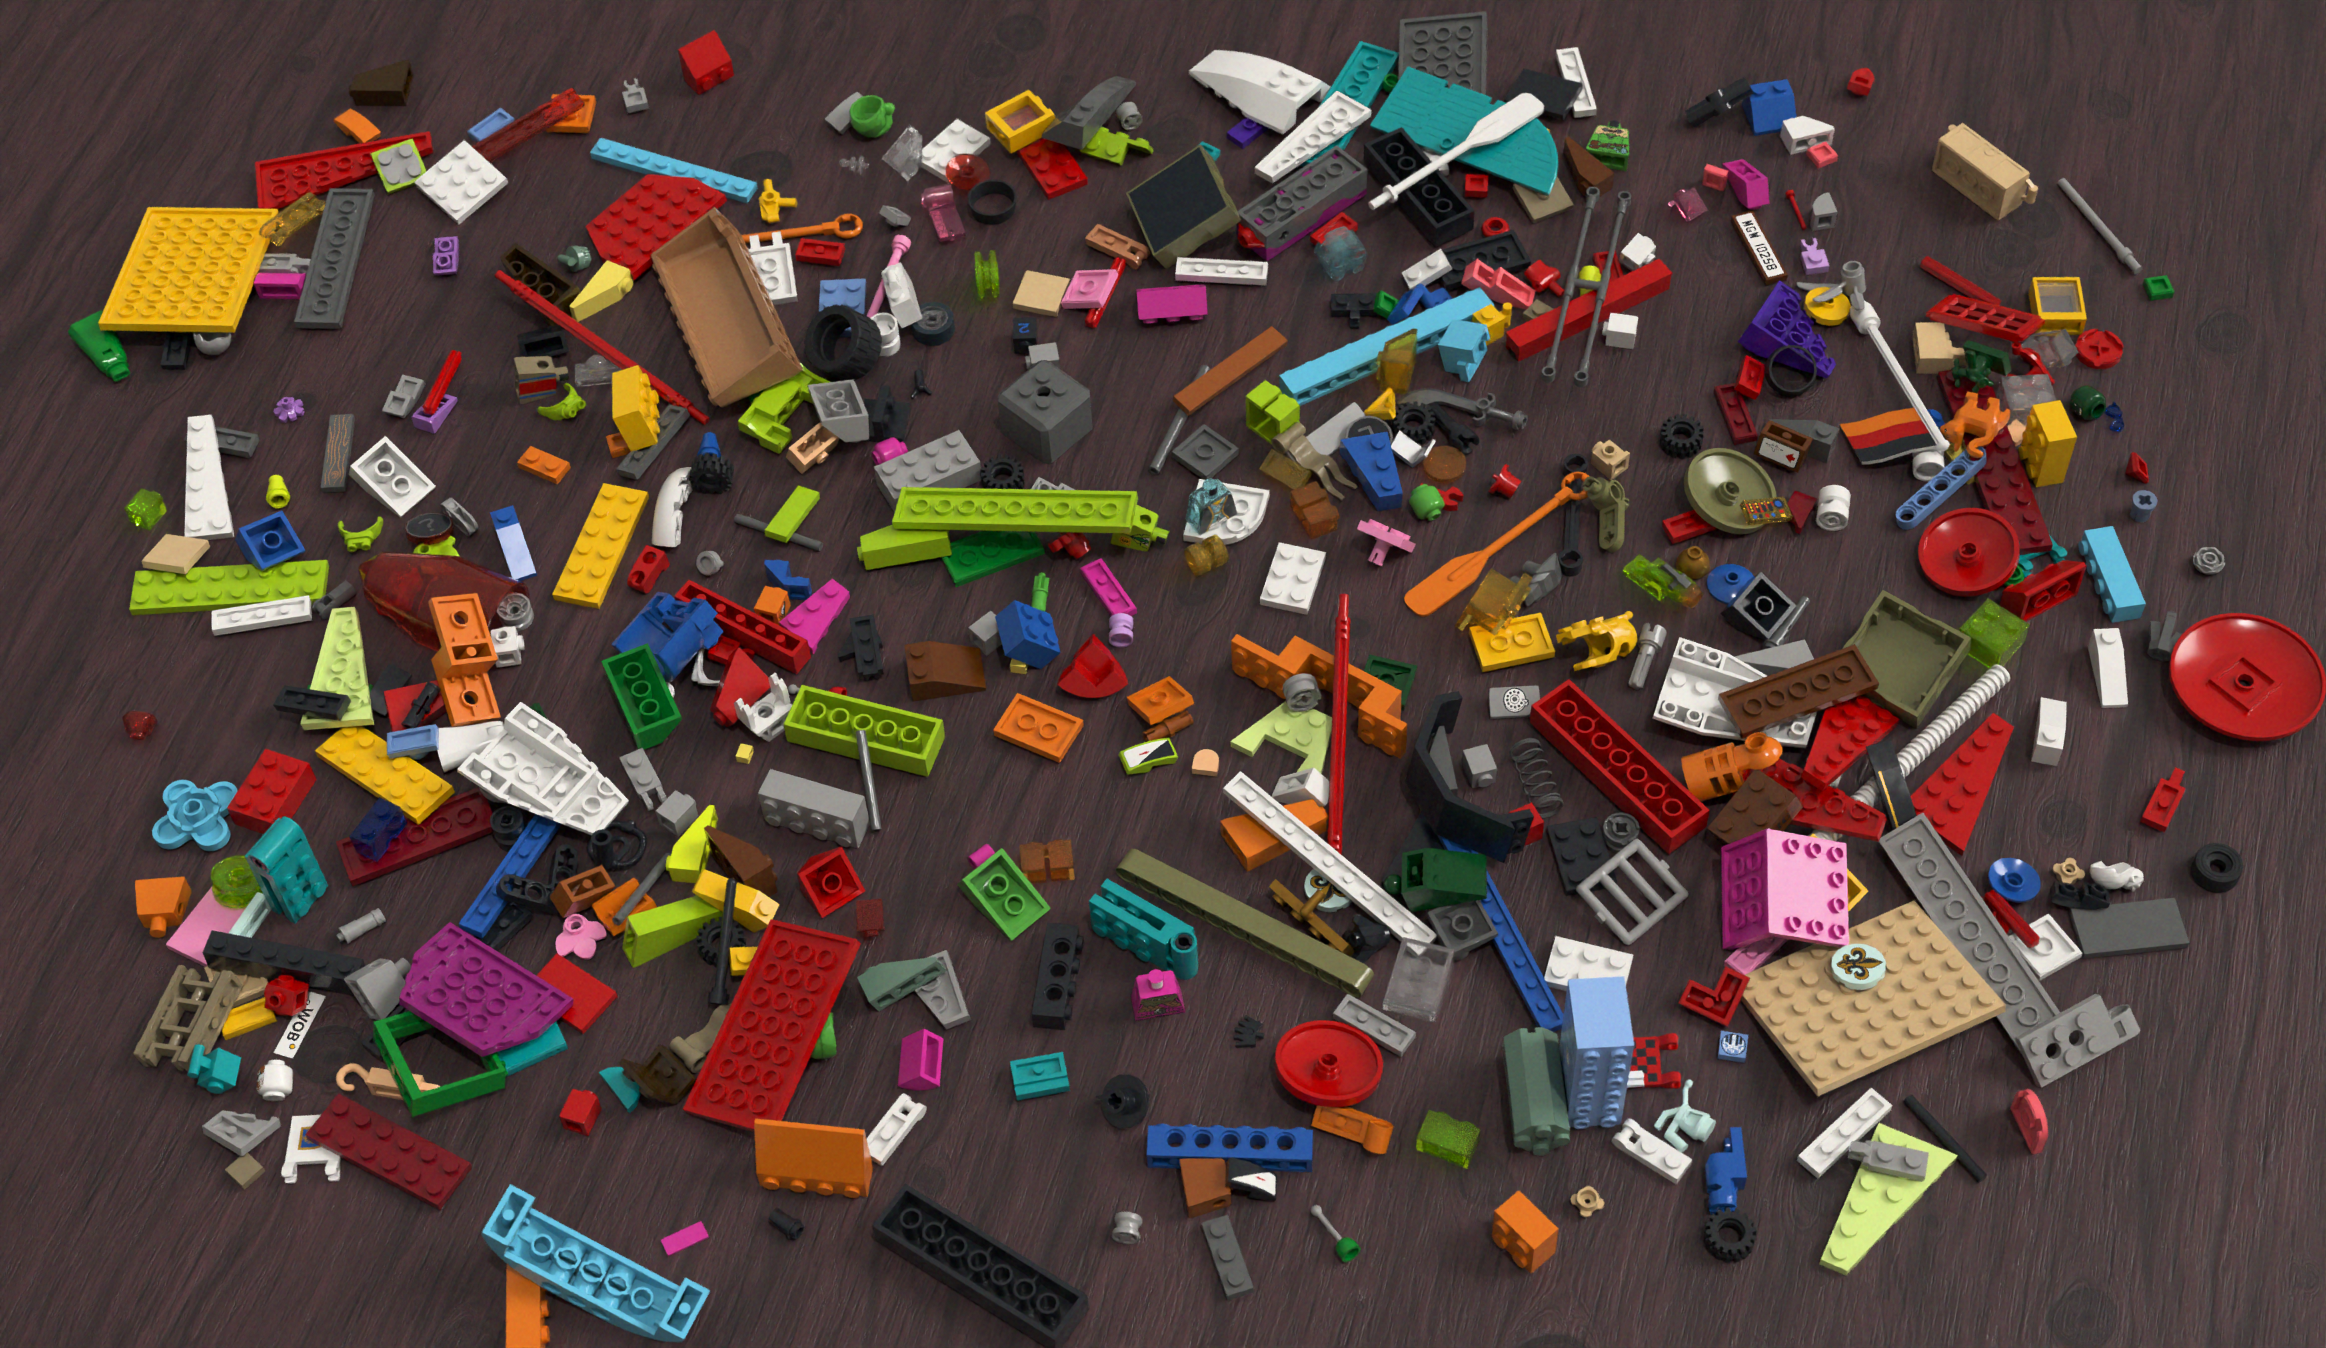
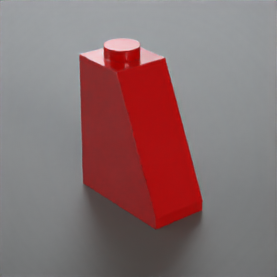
[710,647,770,727]
[384,680,447,732]

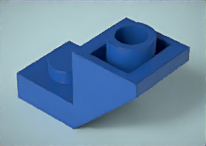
[764,560,812,600]

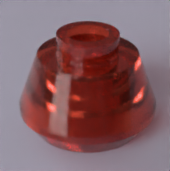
[122,711,158,740]

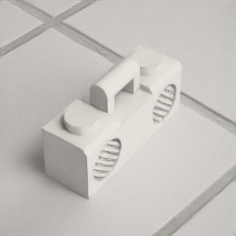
[881,262,922,328]

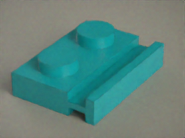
[1010,1052,1070,1100]

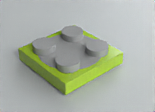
[371,139,427,195]

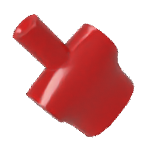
[1524,260,1564,298]

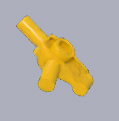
[759,179,797,223]

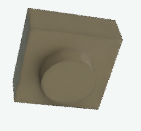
[1523,299,1553,322]

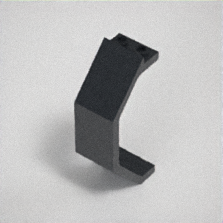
[1405,691,1534,863]

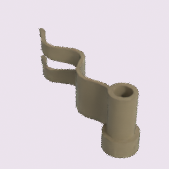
[1271,422,1358,501]
[669,1003,732,1073]

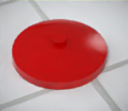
[1918,508,2020,596]
[1274,1020,1383,1107]

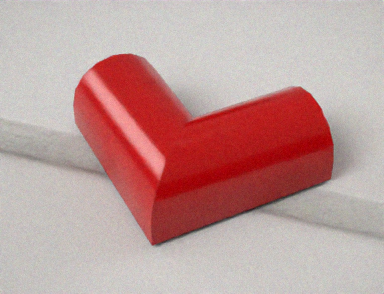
[1678,966,1751,1027]

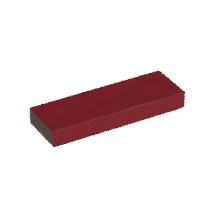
[1714,383,1758,445]

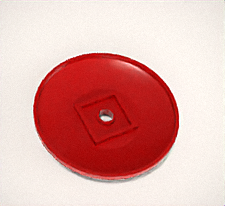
[2169,613,2326,741]

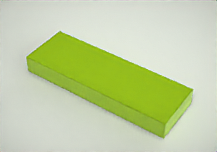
[765,486,820,543]

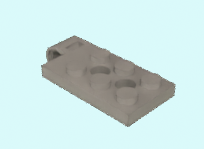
[2015,994,2140,1088]

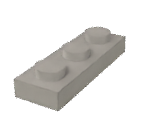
[1333,994,1416,1057]

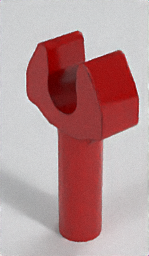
[1420,483,1463,511]

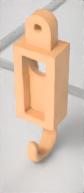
[336,1063,440,1100]

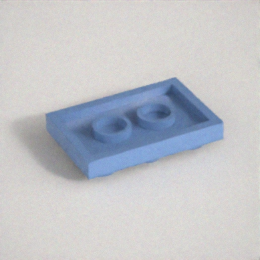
[819,279,867,337]

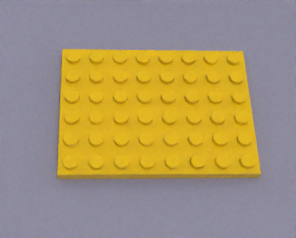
[98,207,280,333]

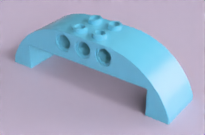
[481,1184,710,1342]

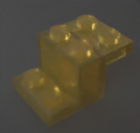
[1455,568,1533,636]

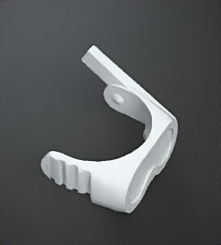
[691,648,720,686]

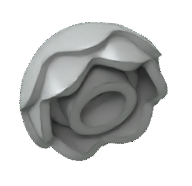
[2193,547,2225,575]

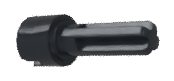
[1429,403,1480,455]

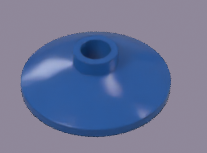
[1707,564,1754,604]
[1988,858,2041,902]

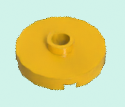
[1804,287,1851,326]

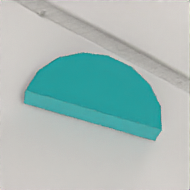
[599,1067,640,1113]

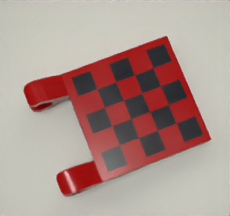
[1629,1033,1681,1089]

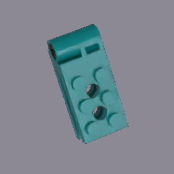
[245,816,328,924]
[1089,879,1198,980]

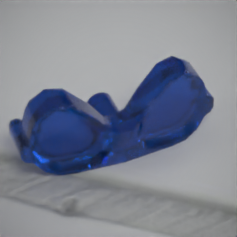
[2105,401,2125,432]

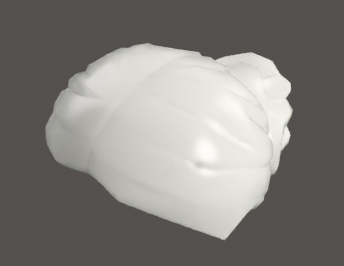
[2090,861,2144,891]

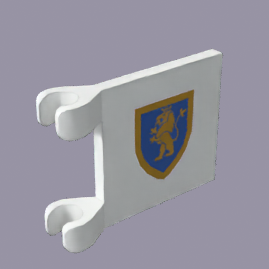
[281,1115,341,1184]

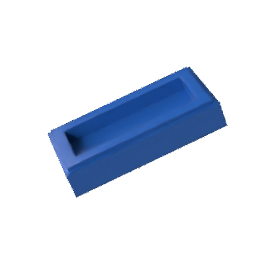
[1387,285,1424,325]

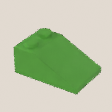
[957,848,1051,941]

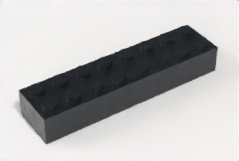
[872,1183,1089,1348]

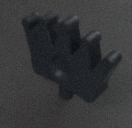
[1234,1015,1264,1048]

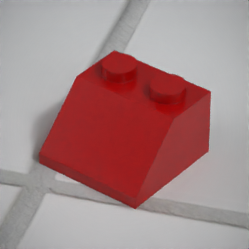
[678,30,734,95]

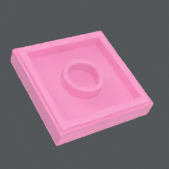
[1061,269,1118,309]

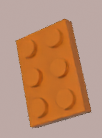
[993,693,1084,763]

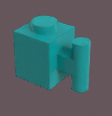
[187,1044,241,1094]

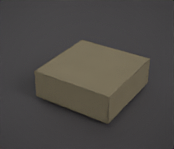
[225,1153,265,1190]

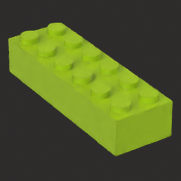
[783,685,945,777]

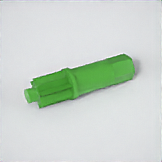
[1031,572,1049,611]

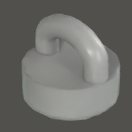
[696,551,724,575]

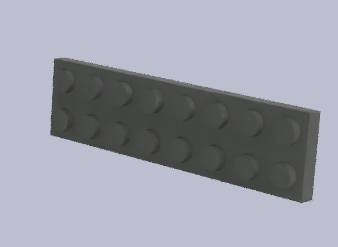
[294,189,375,329]

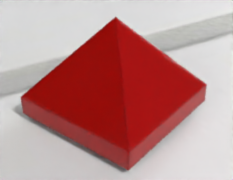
[2125,452,2149,484]

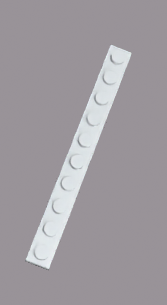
[1223,771,1437,956]

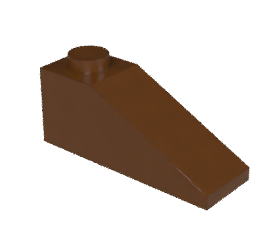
[1563,136,1614,196]

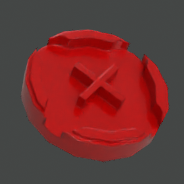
[2075,329,2123,369]

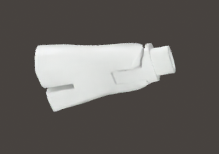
[437,721,505,773]

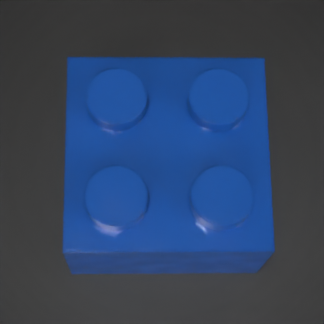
[995,600,1061,669]

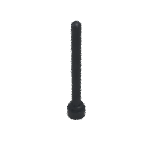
[707,878,737,1005]

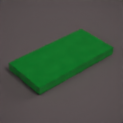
[940,530,1045,587]

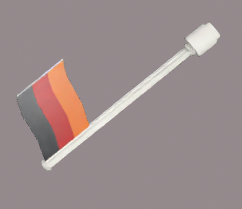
[1840,301,1950,465]

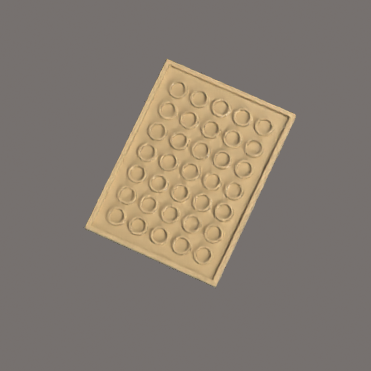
[1741,901,2006,1096]

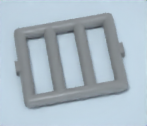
[1576,839,1688,945]

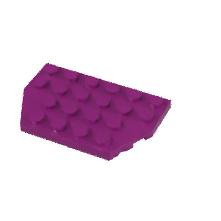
[399,922,573,1057]

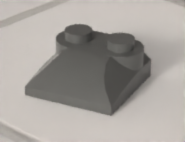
[1427,900,1498,960]

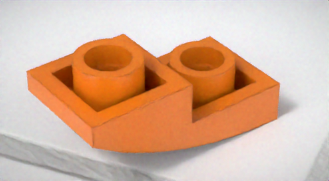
[333,109,381,143]

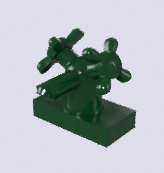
[1952,340,2011,393]

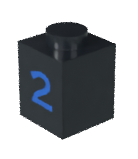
[1013,317,1038,354]

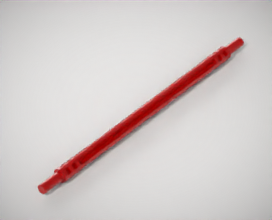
[495,270,710,425]
[1327,594,1350,854]

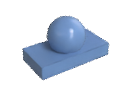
[387,724,439,760]

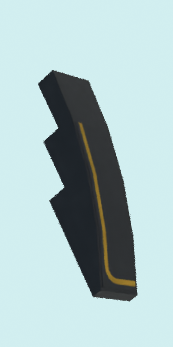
[1865,739,1917,831]

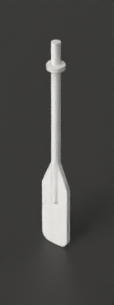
[1368,93,1544,210]

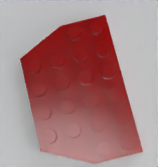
[586,174,727,280]

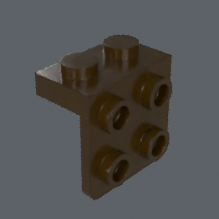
[619,1044,696,1105]

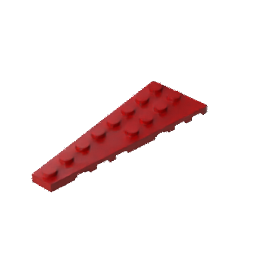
[255,131,433,209]

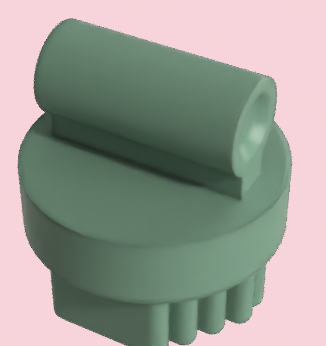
[558,246,591,272]

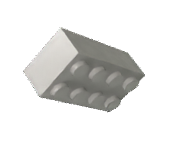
[874,430,981,513]
[758,769,870,848]

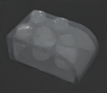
[1382,937,1455,1023]

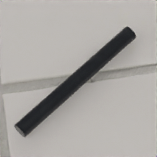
[1904,1094,1987,1182]

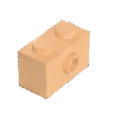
[786,422,839,474]

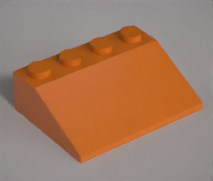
[754,1119,873,1198]

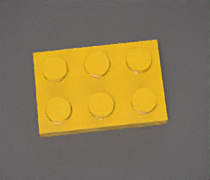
[1469,613,1555,672]

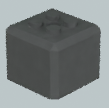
[998,360,1093,464]

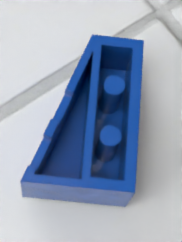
[1339,432,1403,511]

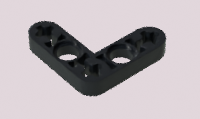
[496,844,578,915]

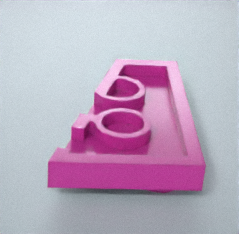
[779,578,850,654]

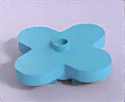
[152,780,238,851]

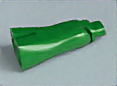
[68,311,130,381]

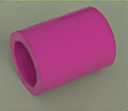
[967,844,995,870]

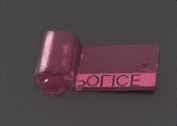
[920,183,966,242]

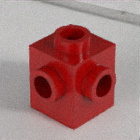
[264,975,309,1016]

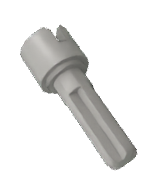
[1628,623,1667,690]

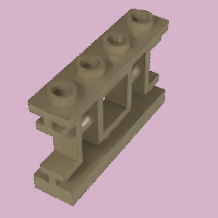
[134,965,243,1074]

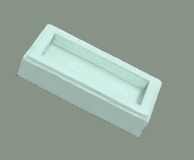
[229,892,271,938]

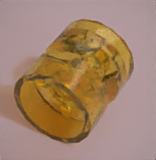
[1184,534,1229,577]

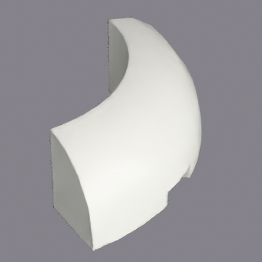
[652,467,693,547]

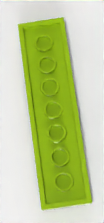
[129,560,329,615]

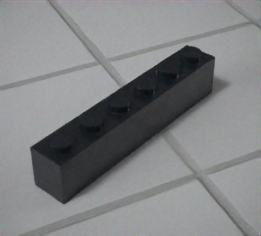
[202,930,365,996]

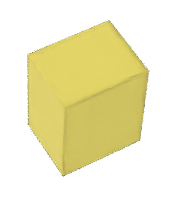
[1010,658,1028,674]
[736,744,754,764]

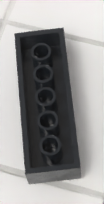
[1364,127,1475,247]

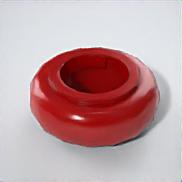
[1481,217,1509,238]

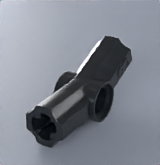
[1685,77,1753,127]

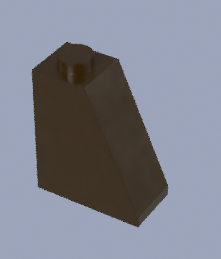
[349,60,414,106]

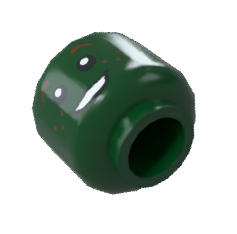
[2070,385,2106,421]

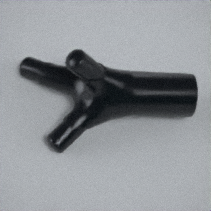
[910,369,932,399]

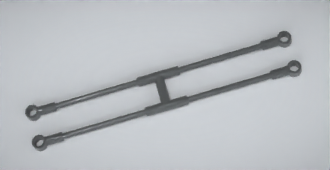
[1541,187,1631,387]

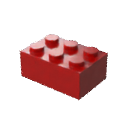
[227,749,317,834]

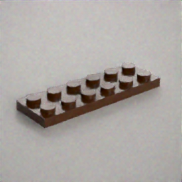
[1718,644,1879,739]

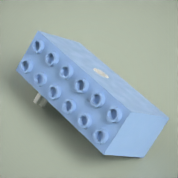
[1559,976,1644,1129]

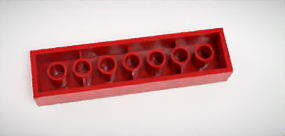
[1530,679,1710,854]

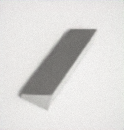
[1286,402,1366,476]

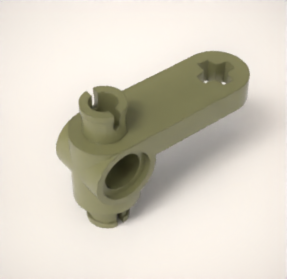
[1583,476,1629,553]

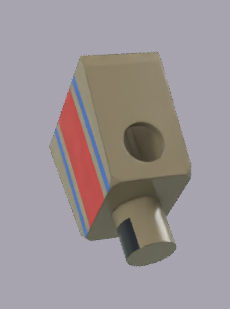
[513,356,569,405]

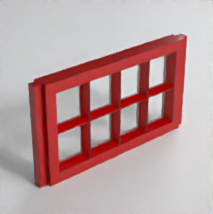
[1926,294,2045,343]

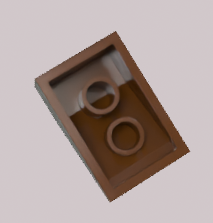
[904,641,986,702]
[704,825,778,897]

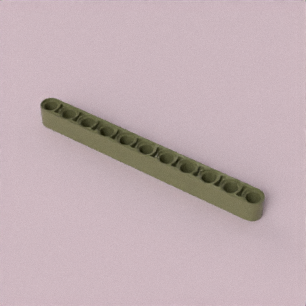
[1115,849,1374,998]

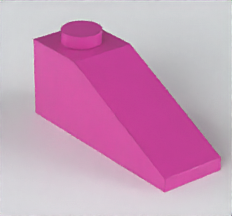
[1722,159,1769,209]

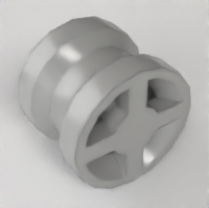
[1116,102,1142,130]
[1112,1212,1142,1244]

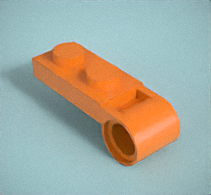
[1311,1106,1394,1154]

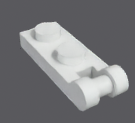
[867,1094,927,1166]
[1612,1119,1692,1184]

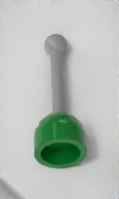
[1311,1205,1361,1262]

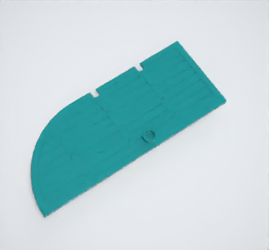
[1370,67,1558,195]

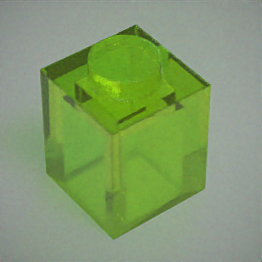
[124,488,167,531]

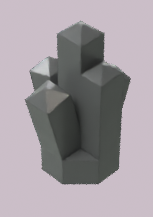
[2147,611,2182,662]

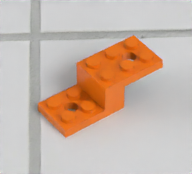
[428,593,501,727]

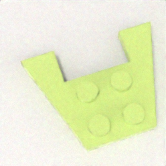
[1231,701,1332,774]

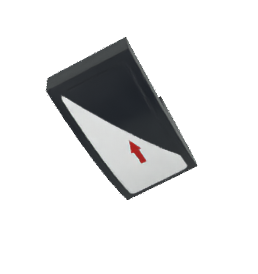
[1225,1157,1277,1202]

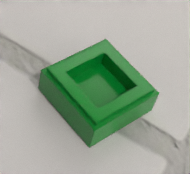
[2143,275,2174,301]
[1373,290,1399,319]

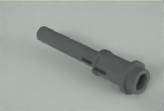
[1763,596,1810,650]

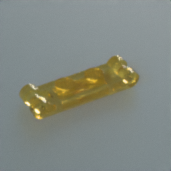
[259,192,326,246]

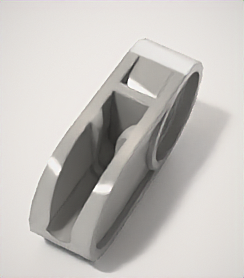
[440,497,479,536]

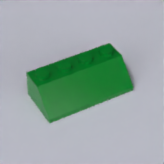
[601,643,682,750]

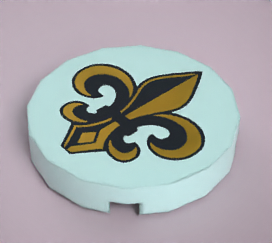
[1304,869,1352,913]
[1831,943,1886,990]

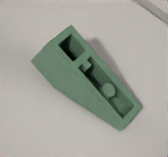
[857,957,947,1011]

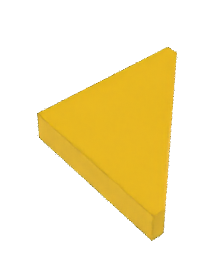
[1363,387,1396,420]

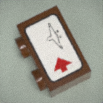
[1754,420,1813,473]

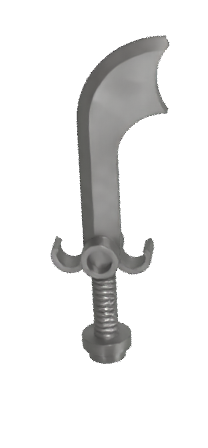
[1396,388,1527,430]

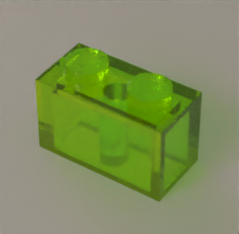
[1416,1110,1480,1169]

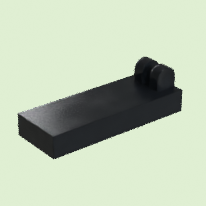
[161,331,192,370]
[849,614,884,681]

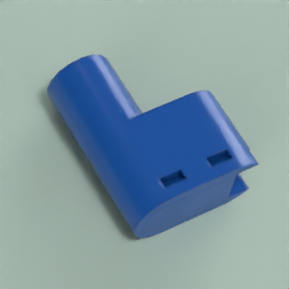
[1415,284,1453,309]

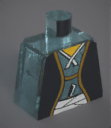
[1186,478,1237,535]

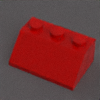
[1999,560,2087,626]

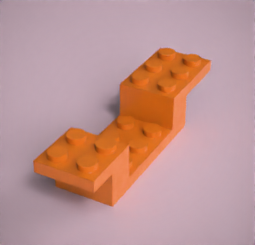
[1231,634,1407,759]

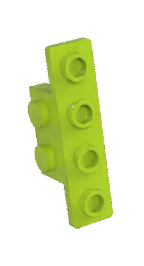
[1080,127,1153,165]

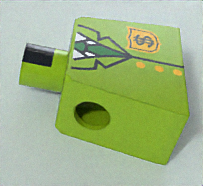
[1111,505,1169,552]

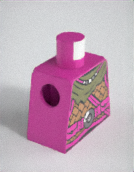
[1131,969,1185,1021]

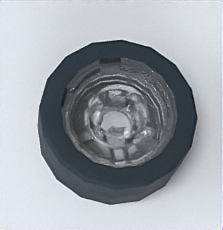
[911,302,955,346]

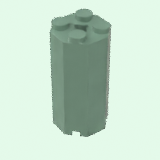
[1502,1027,1570,1156]

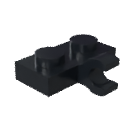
[1331,293,1377,328]

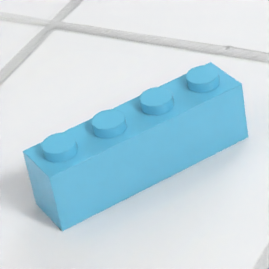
[2078,526,2146,623]

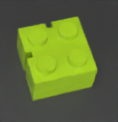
[1246,380,1300,445]

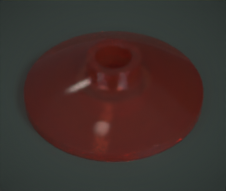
[945,154,990,190]

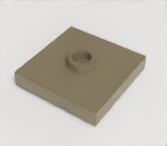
[1512,177,1574,224]

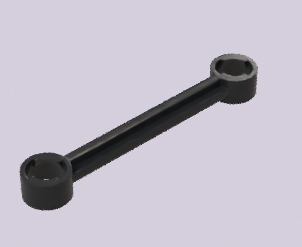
[1558,454,1588,577]

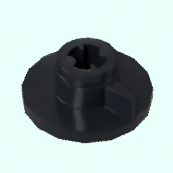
[1096,1074,1149,1128]

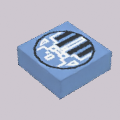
[1718,1031,1748,1063]

